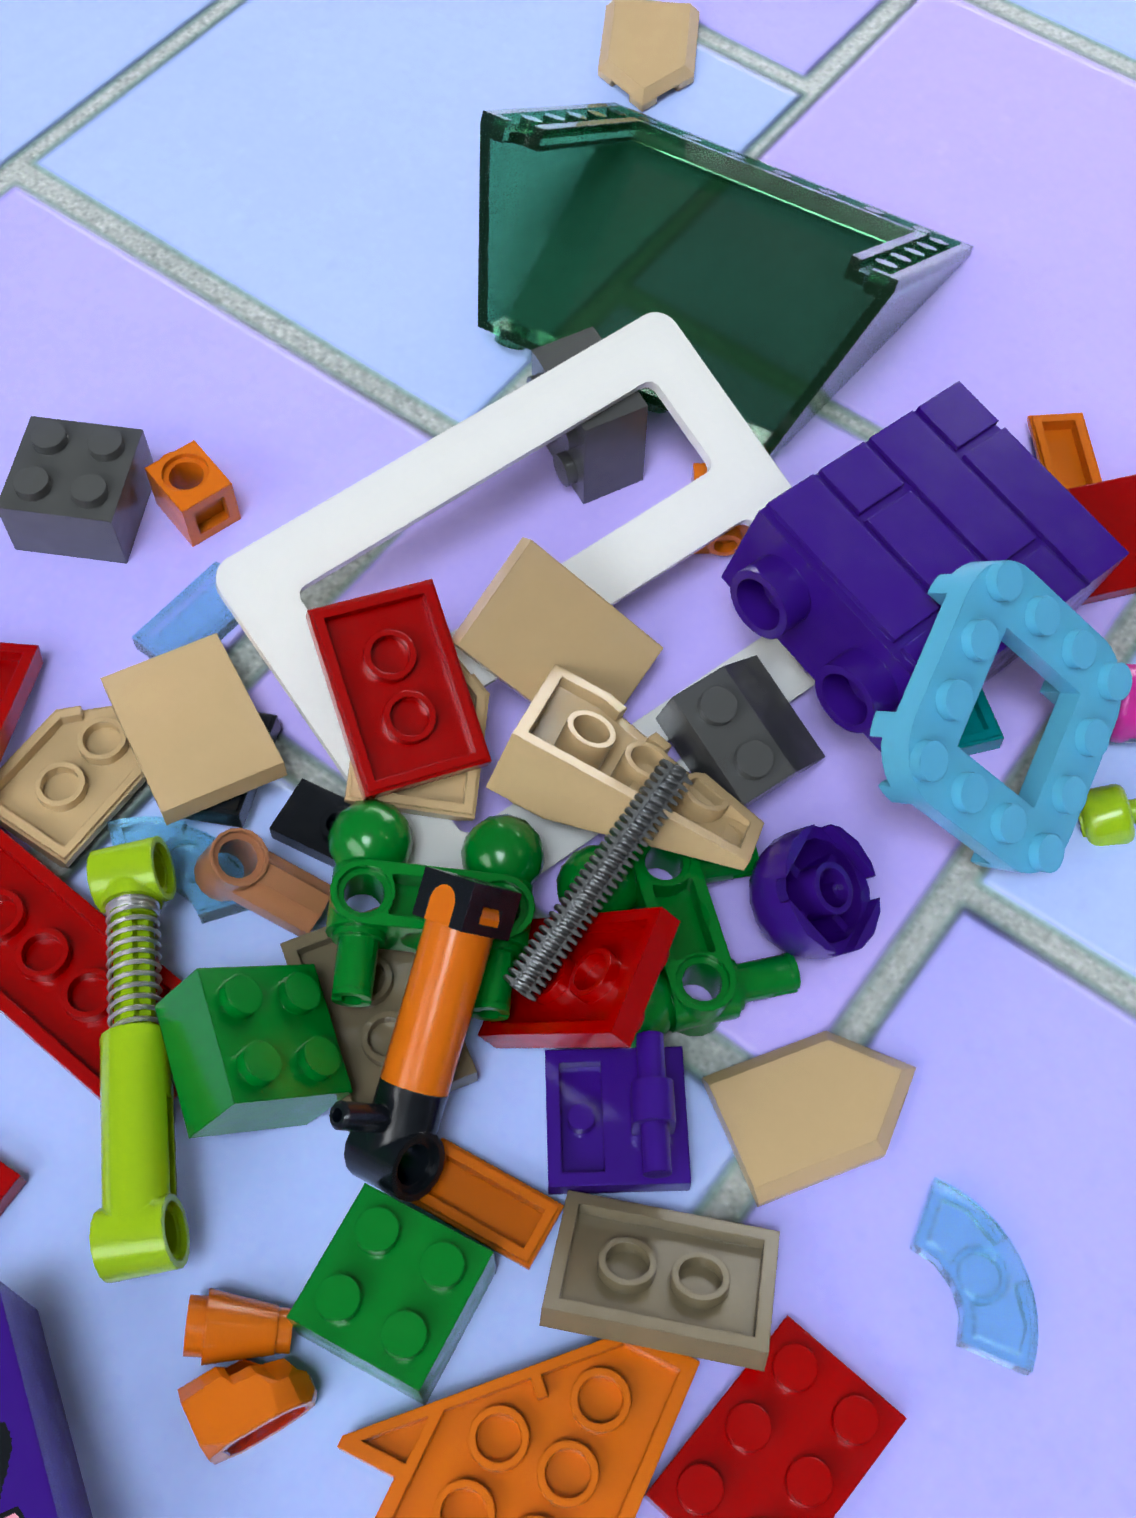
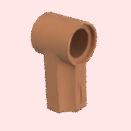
[194,828,330,936]

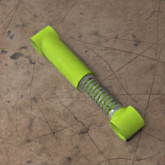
[86,836,190,1283]

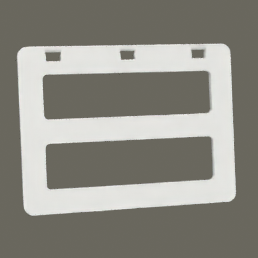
[216,312,815,874]

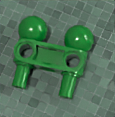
[325,799,545,1022]
[556,844,801,1048]

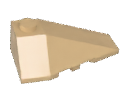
[486,664,764,871]

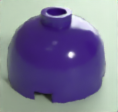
[749,824,880,960]

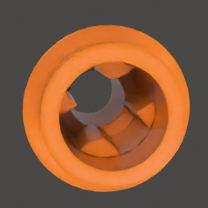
[183,1288,293,1366]

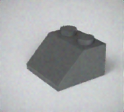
[655,655,826,808]

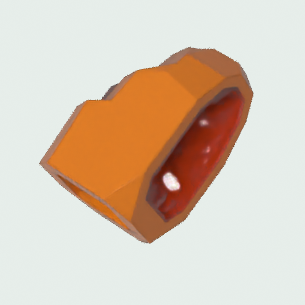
[177,1358,317,1465]

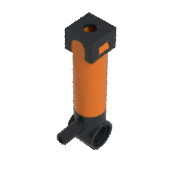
[329,866,522,1202]

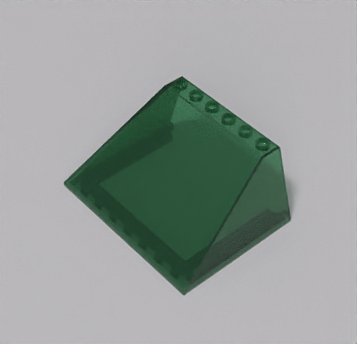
[478,102,974,455]

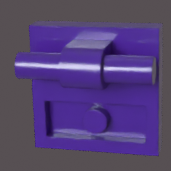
[545,1031,691,1195]

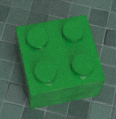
[154,964,353,1139]
[287,1183,496,1405]

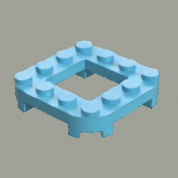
[870,560,1132,873]

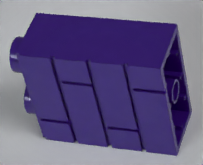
[721,381,1129,752]

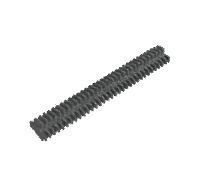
[503,758,694,1002]

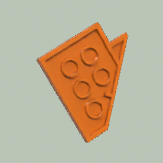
[337,1339,700,1518]

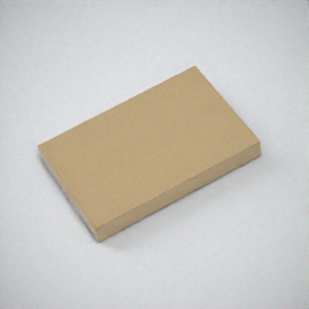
[452,537,663,705]
[100,633,287,825]

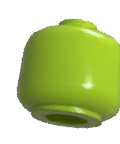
[1079,784,1136,846]

